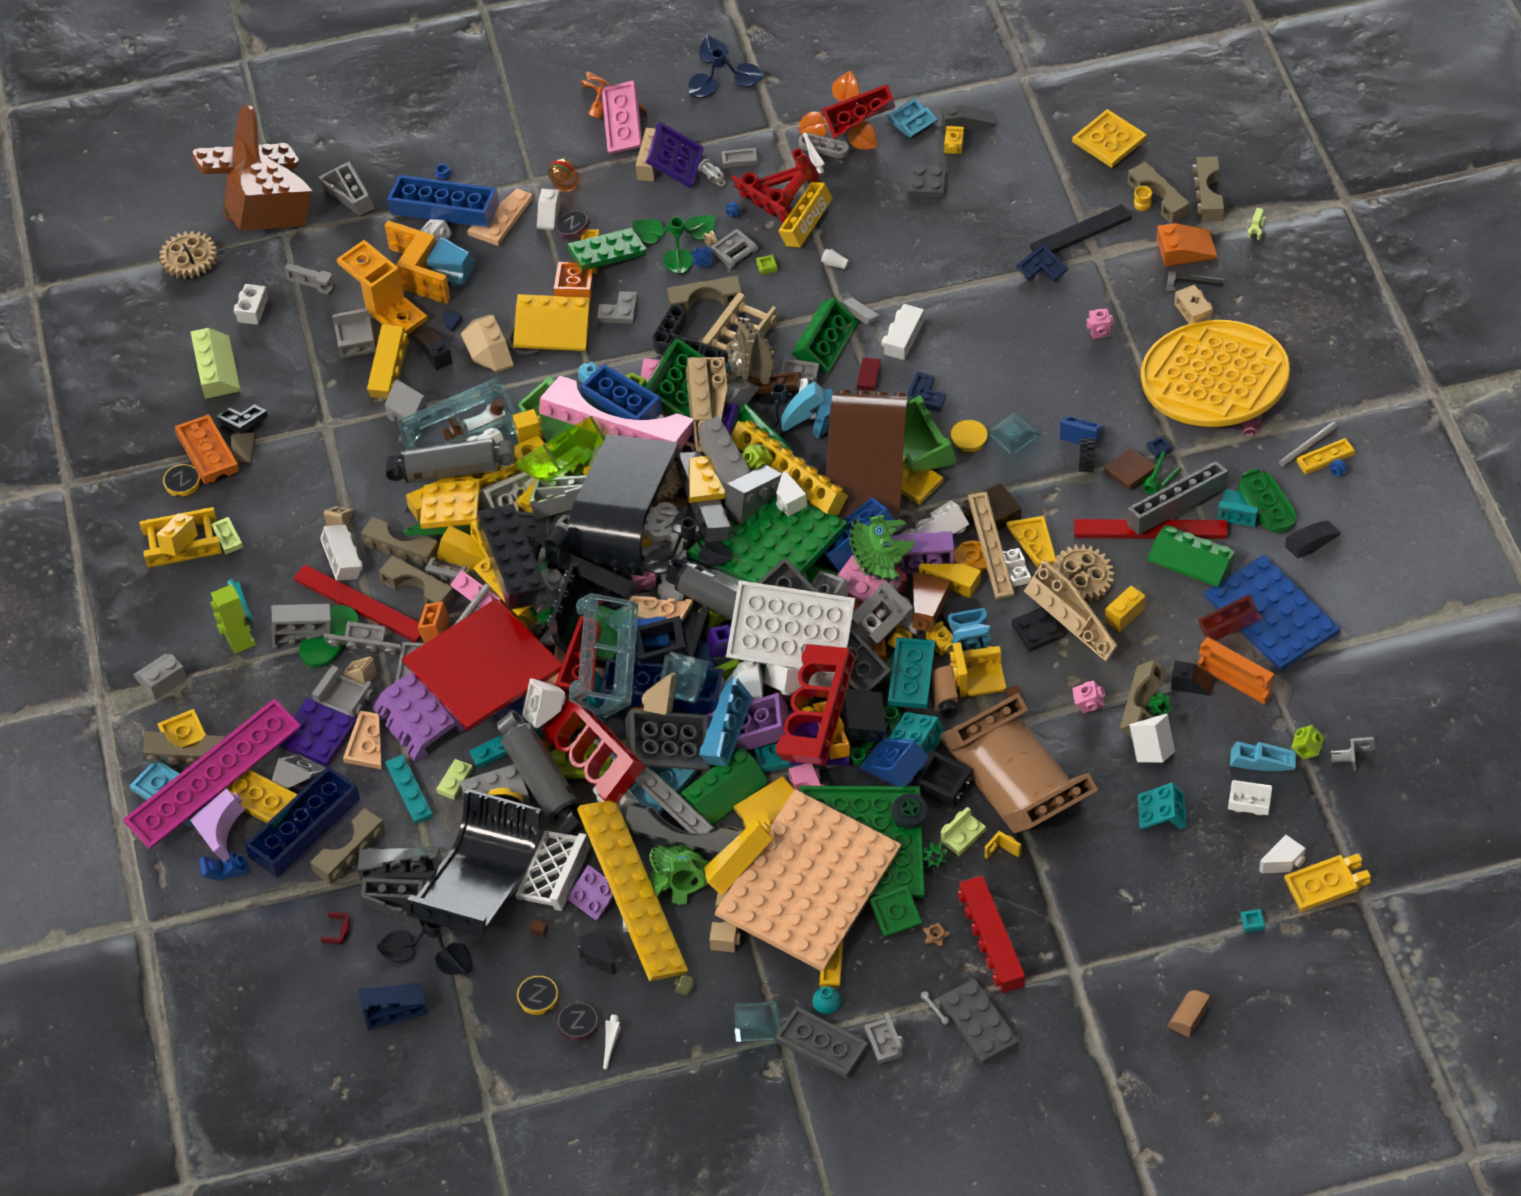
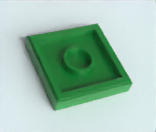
[869,885,922,938]

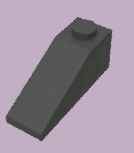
[942,104,996,134]

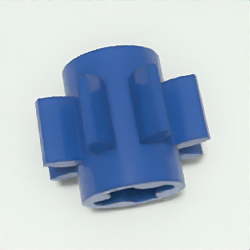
[691,245,714,268]

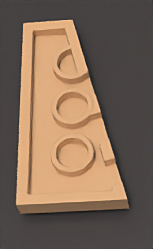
[467,189,533,246]

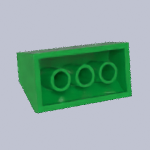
[791,297,859,373]
[1147,525,1236,587]
[681,747,768,826]

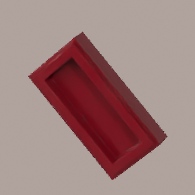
[857,357,881,391]

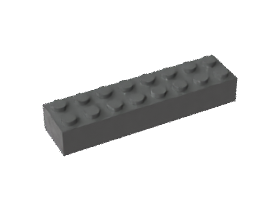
[757,557,892,691]

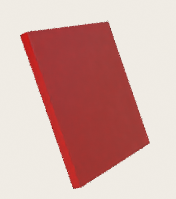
[401,598,562,731]

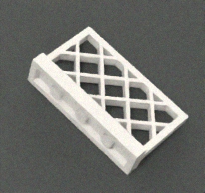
[515,830,591,911]

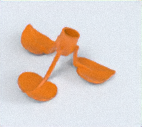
[581,71,647,120]
[799,71,878,150]

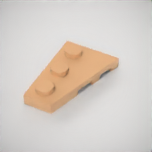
[624,596,693,632]
[343,711,382,770]

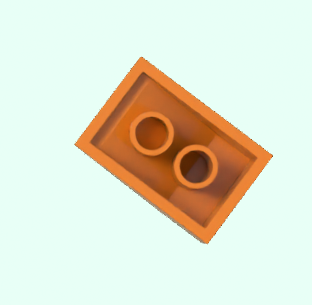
[1156,223,1217,267]
[554,262,594,307]

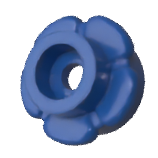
[435,164,452,180]
[725,201,741,218]
[1329,459,1348,476]

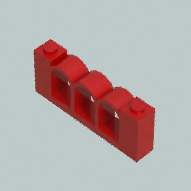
[776,644,856,765]
[540,694,645,803]

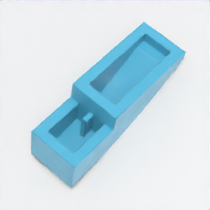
[781,381,824,432]
[1230,741,1296,771]

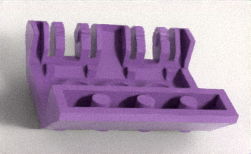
[373,672,465,763]

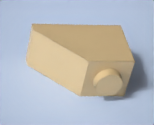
[642,672,677,715]

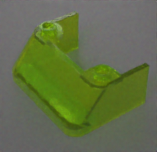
[515,416,605,483]

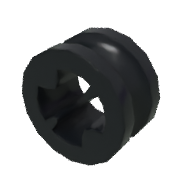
[939,700,958,718]

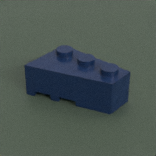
[357,983,429,1030]

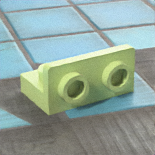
[941,807,986,856]

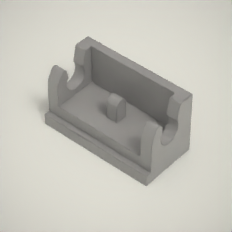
[425,557,470,586]

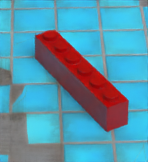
[957,875,1025,994]

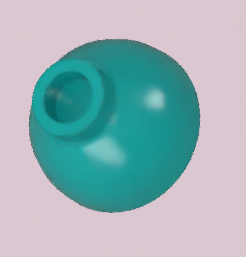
[812,986,841,1014]

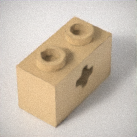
[1174,285,1213,324]

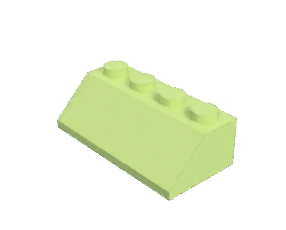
[191,328,241,399]

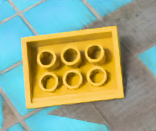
[513,294,590,351]

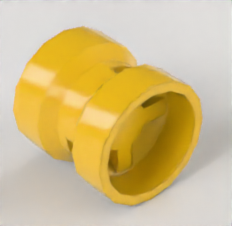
[1134,186,1152,211]

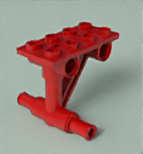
[731,148,822,223]

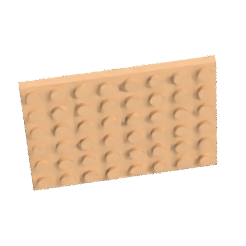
[715,790,901,972]

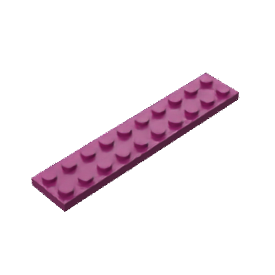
[123,698,301,850]

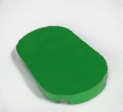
[1238,469,1296,533]
[299,605,359,668]

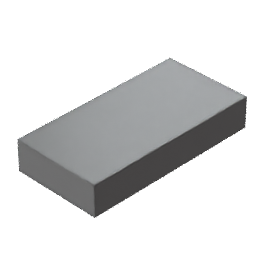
[721,148,758,168]
[841,298,880,324]

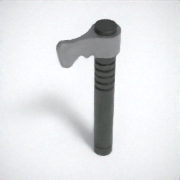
[1165,271,1224,292]

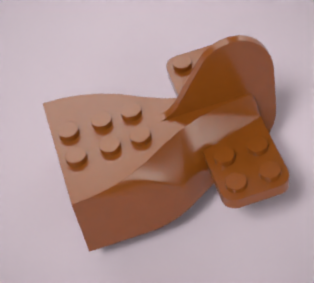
[192,105,312,231]

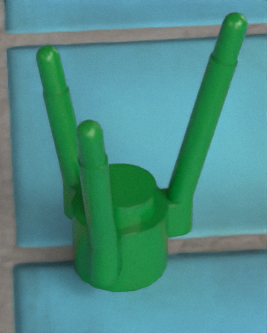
[1142,451,1181,495]

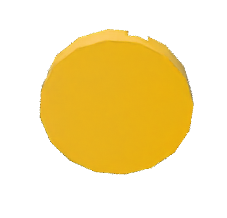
[951,420,987,452]

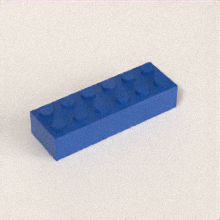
[387,175,500,228]

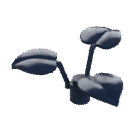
[688,34,765,98]

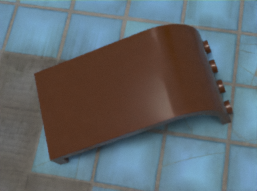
[826,390,910,520]

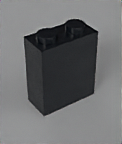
[840,689,886,743]

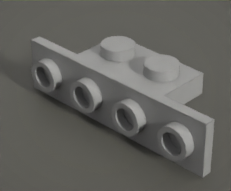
[324,621,401,655]

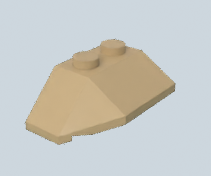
[461,314,514,373]

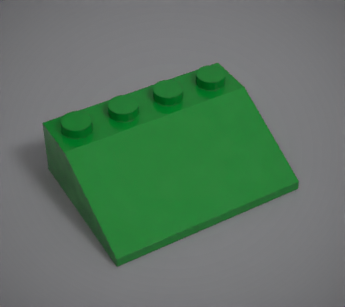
[644,337,706,418]

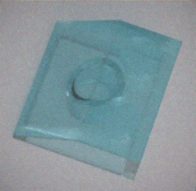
[660,652,709,703]

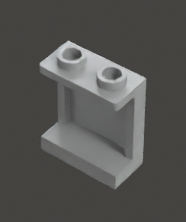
[332,308,376,358]
[312,665,374,718]

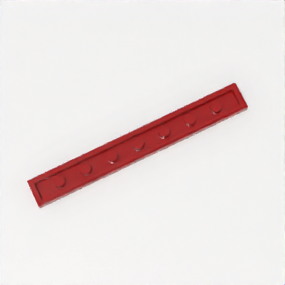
[1074,519,1227,539]
[293,565,422,643]

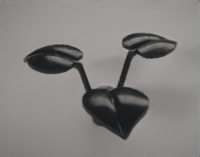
[755,383,818,439]
[642,505,732,574]
[377,922,469,975]

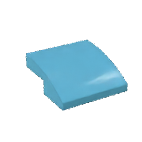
[888,98,938,138]

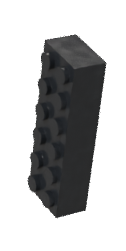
[477,504,546,610]

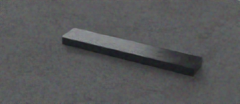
[1030,204,1132,253]

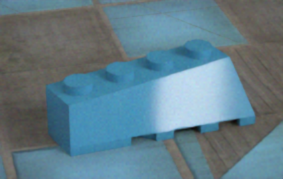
[699,678,753,767]

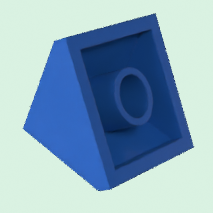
[1060,416,1104,448]

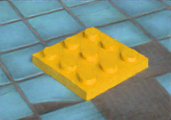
[1072,109,1147,168]
[420,479,481,529]

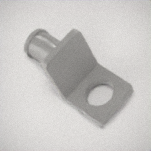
[1331,737,1375,771]

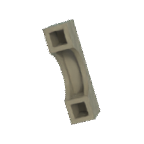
[1193,156,1224,222]
[1128,162,1190,224]
[667,276,741,313]
[361,517,439,567]
[378,556,454,608]
[1120,660,1167,738]
[143,731,224,765]
[310,808,385,885]

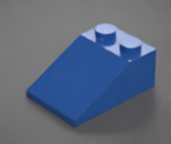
[860,738,929,787]

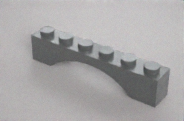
[625,803,744,854]

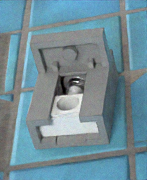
[851,580,913,649]

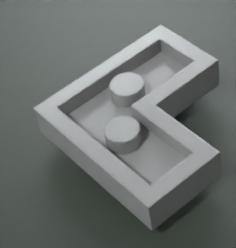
[597,291,637,324]

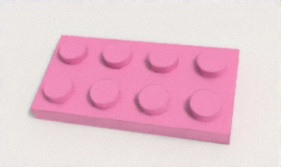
[602,80,642,154]

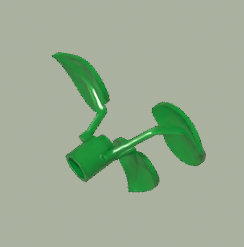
[632,215,716,274]

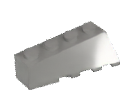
[657,538,690,601]

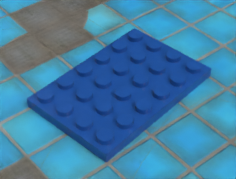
[1204,555,1340,671]

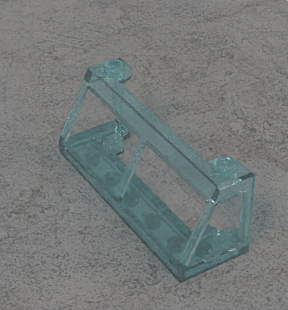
[398,377,517,450]
[569,593,638,718]

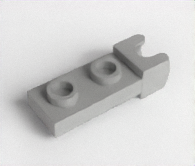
[285,263,335,294]

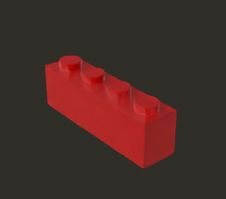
[822,84,895,139]
[555,616,602,698]

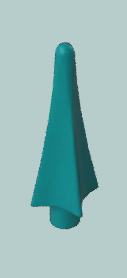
[227,579,253,622]

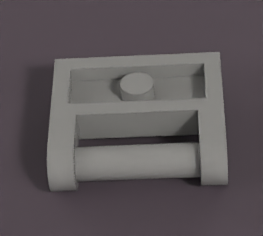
[710,229,758,269]

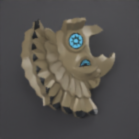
[726,317,775,386]

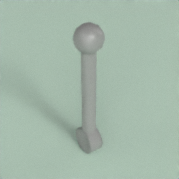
[921,992,950,1025]

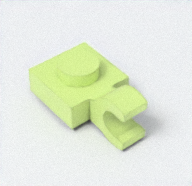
[1248,208,1266,240]

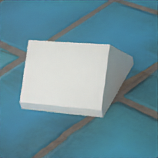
[1129,714,1175,762]

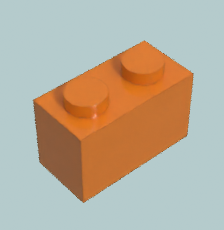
[418,601,451,644]

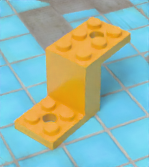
[385,221,451,304]
[337,240,428,334]

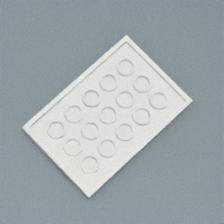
[726,580,855,675]

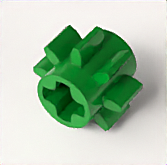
[1147,692,1173,716]
[923,842,947,868]

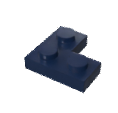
[1017,243,1067,282]
[906,372,946,412]

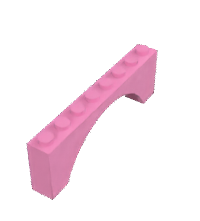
[539,376,694,450]

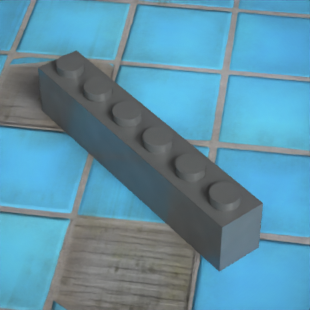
[676,451,732,542]
[1127,461,1228,535]

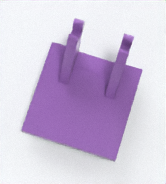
[567,865,614,921]

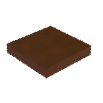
[1104,448,1156,490]

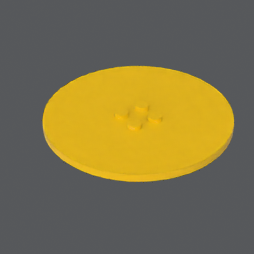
[1141,320,1290,427]

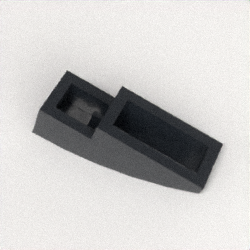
[1285,521,1341,559]

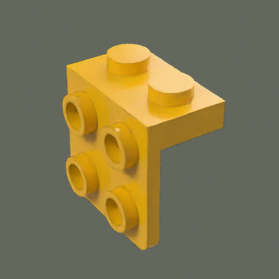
[962,646,1006,696]

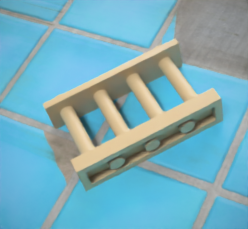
[702,292,778,351]

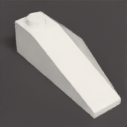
[479,464,547,511]
[900,500,969,535]

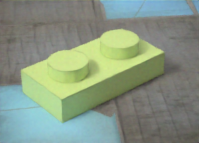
[211,517,243,554]
[436,759,473,800]

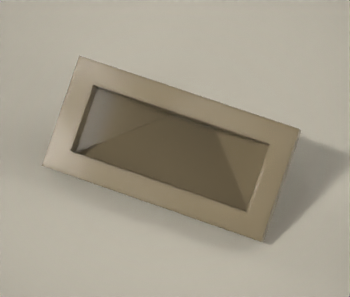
[231,433,255,464]

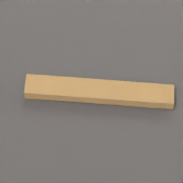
[968,492,1014,601]

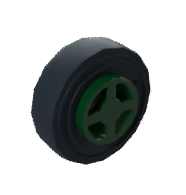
[891,793,928,829]

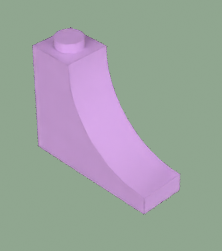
[190,789,245,862]

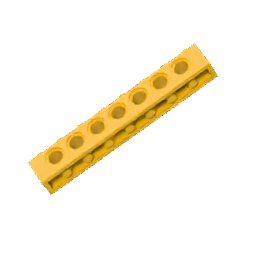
[731,421,848,515]
[406,435,550,521]

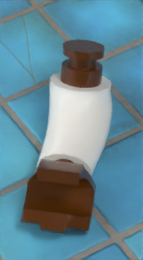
[443,398,506,443]

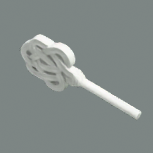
[643,502,679,542]

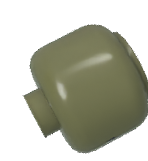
[673,974,695,995]

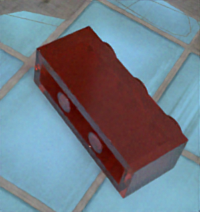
[1197,594,1262,641]

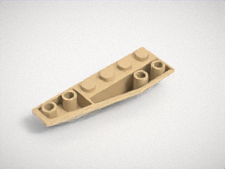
[686,357,727,453]
[1024,560,1117,661]

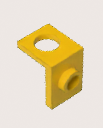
[985,831,1021,859]

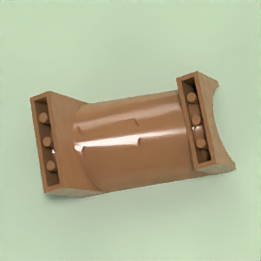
[940,693,1098,833]

